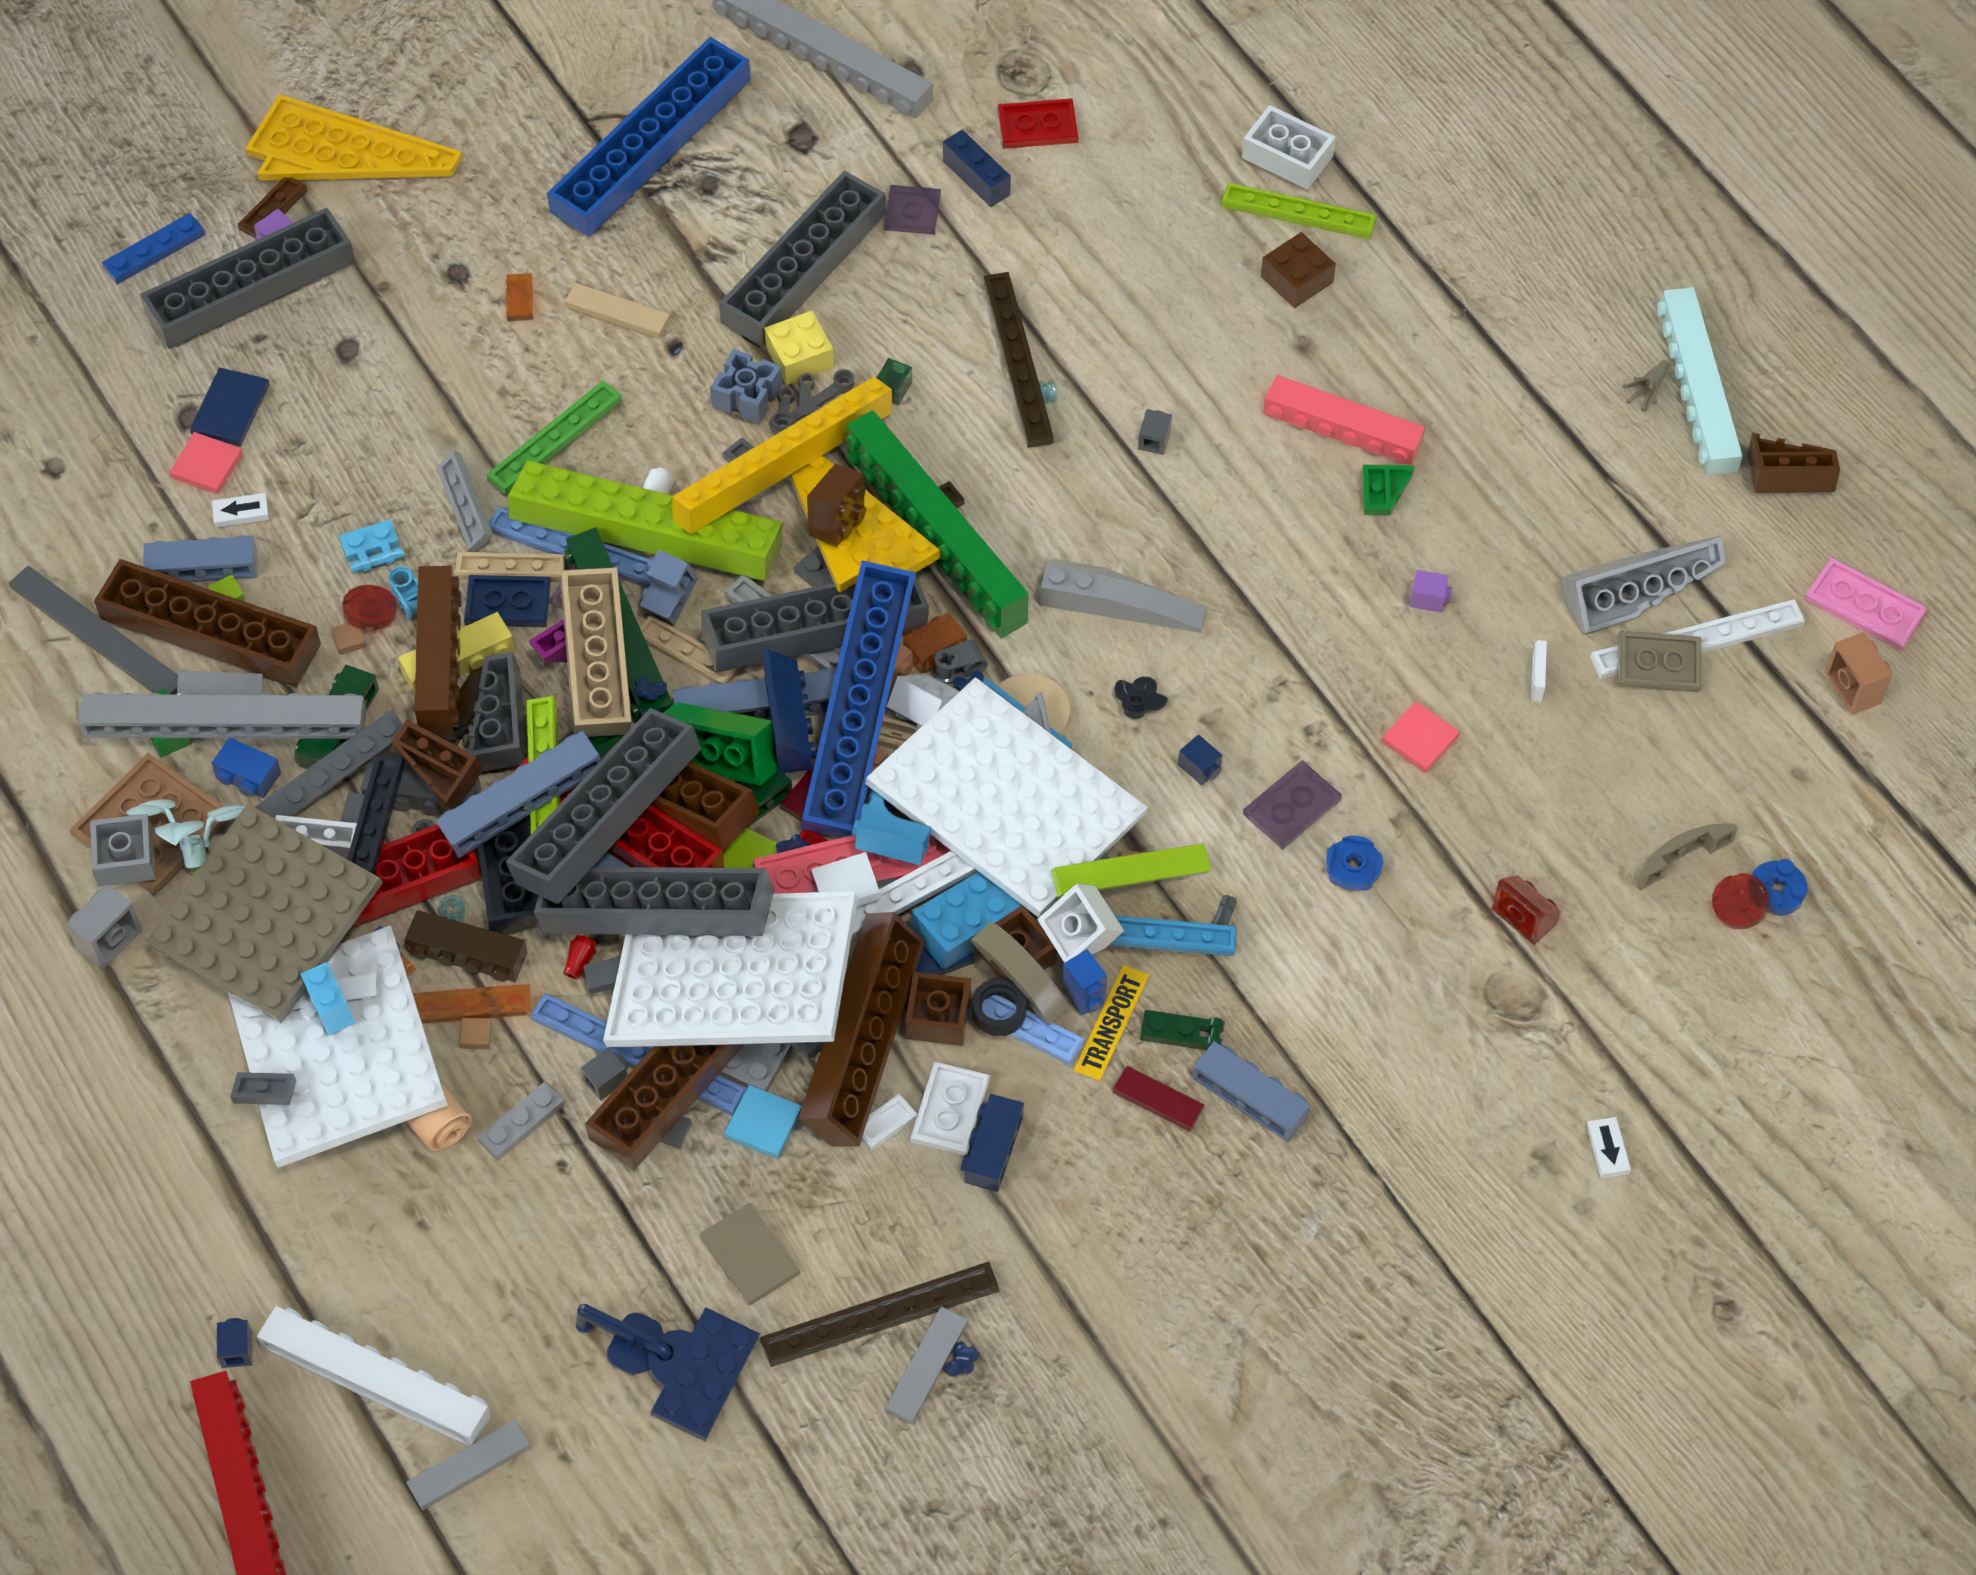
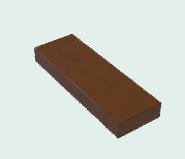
[238,177,308,238]

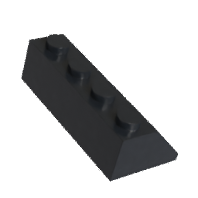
[477,814,539,934]

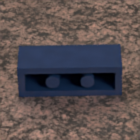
[943,129,1011,208]
[960,1093,1024,1192]

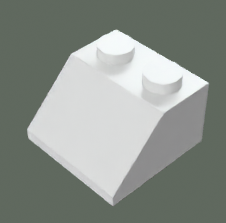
[887,673,960,728]
[1037,884,1124,962]

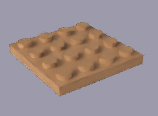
[70,753,229,895]

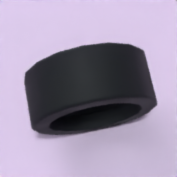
[972,978,1027,1036]

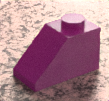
[529,619,567,663]

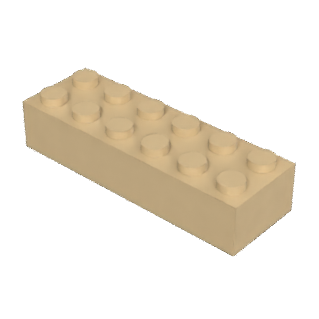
[561,568,631,737]

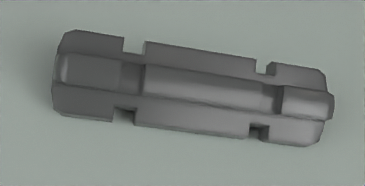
[1212,895,1237,925]

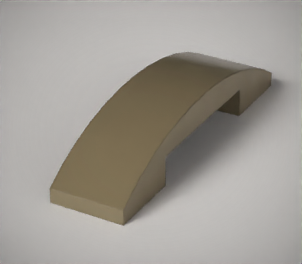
[1637,823,1738,890]
[970,921,1069,1026]

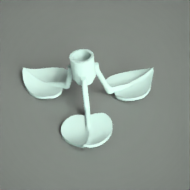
[127,799,245,868]

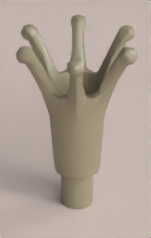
[1622,360,1670,412]

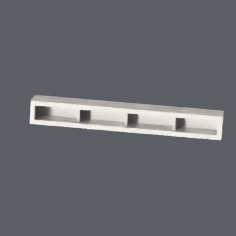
[257,1306,491,1446]

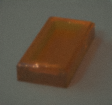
[506,273,534,321]

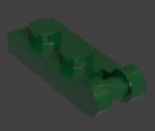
[1140,1010,1225,1050]

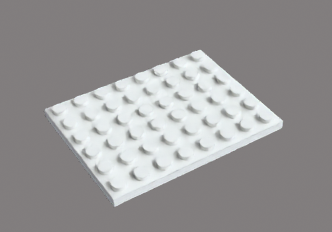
[865,677,1148,918]
[603,891,858,1047]
[228,925,448,1168]

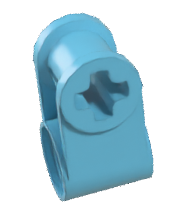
[388,566,418,620]

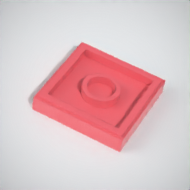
[169,432,243,494]
[1381,701,1460,773]

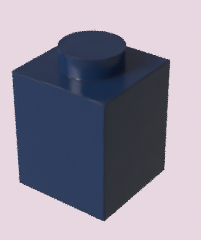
[1178,734,1223,786]
[217,1318,252,1368]

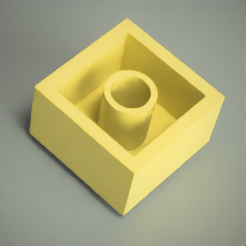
[764,311,834,385]

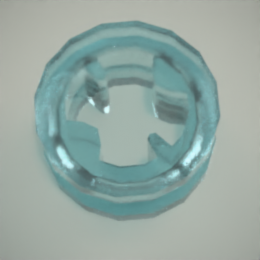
[1039,379,1057,404]
[439,895,466,922]

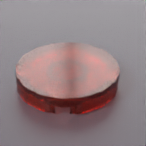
[342,585,397,630]
[1712,873,1770,929]

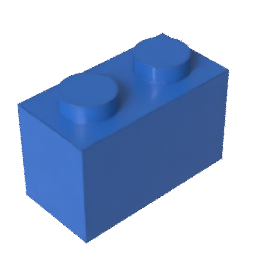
[212,738,281,798]
[1062,949,1107,1016]

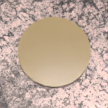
[998,674,1071,735]

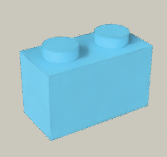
[300,962,355,1035]

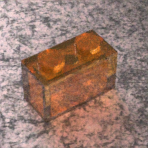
[903,612,967,674]

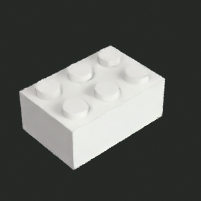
[1242,105,1335,190]

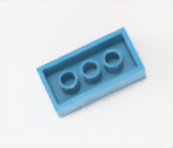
[910,871,1034,970]

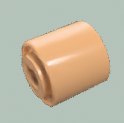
[406,1082,472,1152]

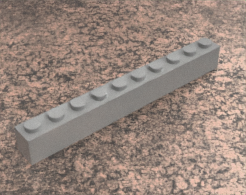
[713,0,933,119]
[78,693,367,739]

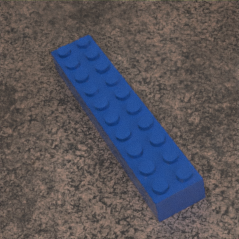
[547,37,751,237]
[801,560,916,838]

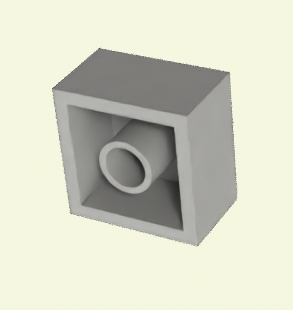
[90,814,156,887]
[66,884,143,970]

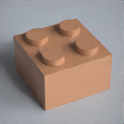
[1825,632,1893,715]

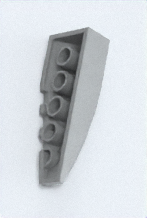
[1561,536,1726,634]
[1040,558,1206,633]

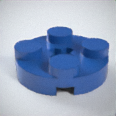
[1325,836,1383,891]
[1749,859,1808,916]

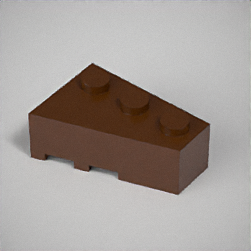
[1747,432,1840,493]
[391,720,483,810]

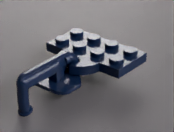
[576,1304,760,1442]

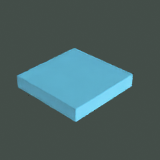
[724,1085,802,1159]

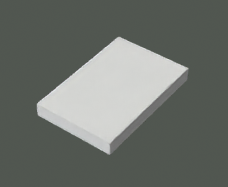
[910,1061,991,1155]

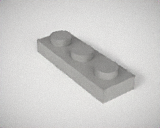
[477,1082,565,1161]

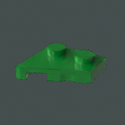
[1362,465,1414,515]

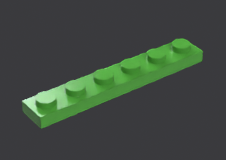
[487,381,622,495]

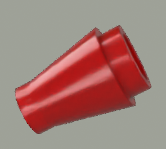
[563,935,597,980]

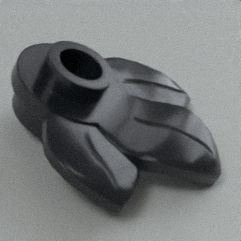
[1114,676,1168,719]

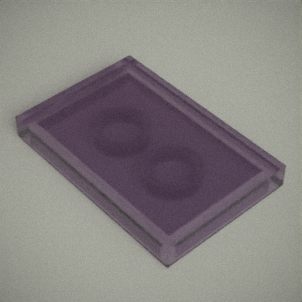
[1243,760,1342,850]

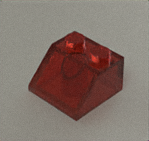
[1492,875,1560,945]

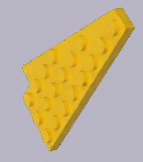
[245,94,463,181]
[789,455,940,592]

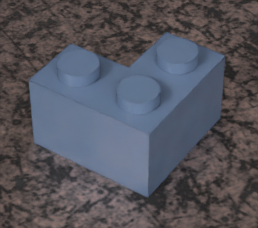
[640,550,698,626]

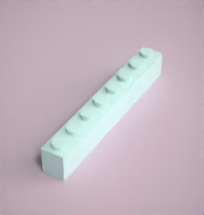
[1657,287,1742,475]

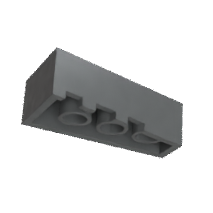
[466,652,527,772]

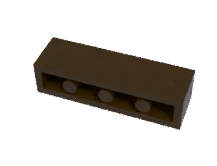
[405,910,528,983]

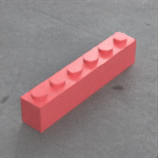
[1263,375,1425,465]

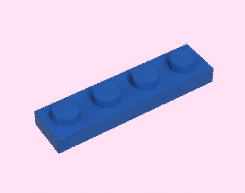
[102,213,205,285]

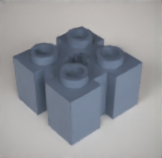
[710,349,782,424]

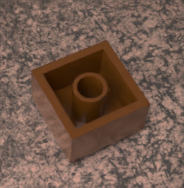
[1261,232,1336,309]
[807,463,866,547]
[977,905,1057,980]
[905,972,971,1046]

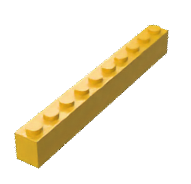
[672,377,892,534]

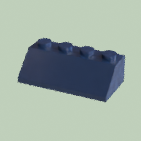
[763,649,816,773]

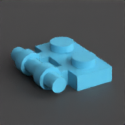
[339,519,405,573]

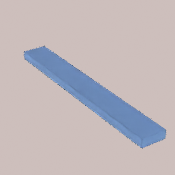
[489,506,652,588]
[530,993,747,1116]

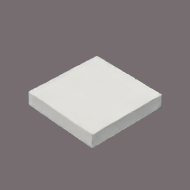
[811,852,882,906]

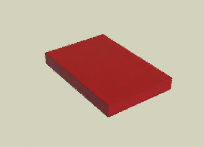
[998,98,1079,149]

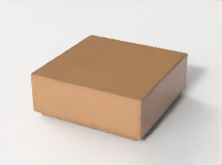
[331,620,366,655]
[459,1018,492,1049]

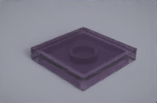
[884,185,941,235]

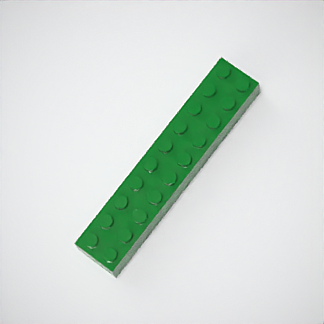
[845,410,1029,639]

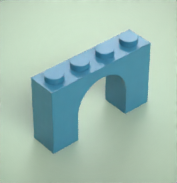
[852,789,931,865]

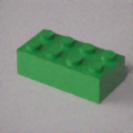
[664,702,778,786]

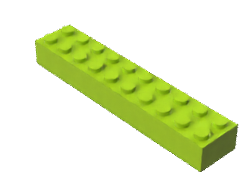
[508,460,783,581]

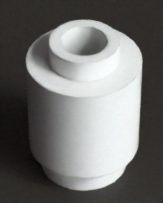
[642,468,675,494]

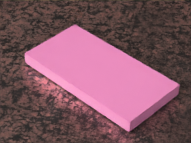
[1804,557,1928,651]

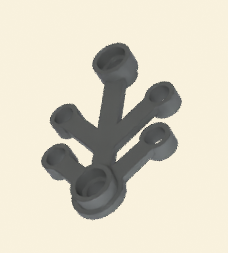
[769,369,854,435]

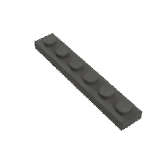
[255,709,403,819]

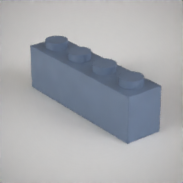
[143,535,257,583]
[1192,1041,1310,1143]

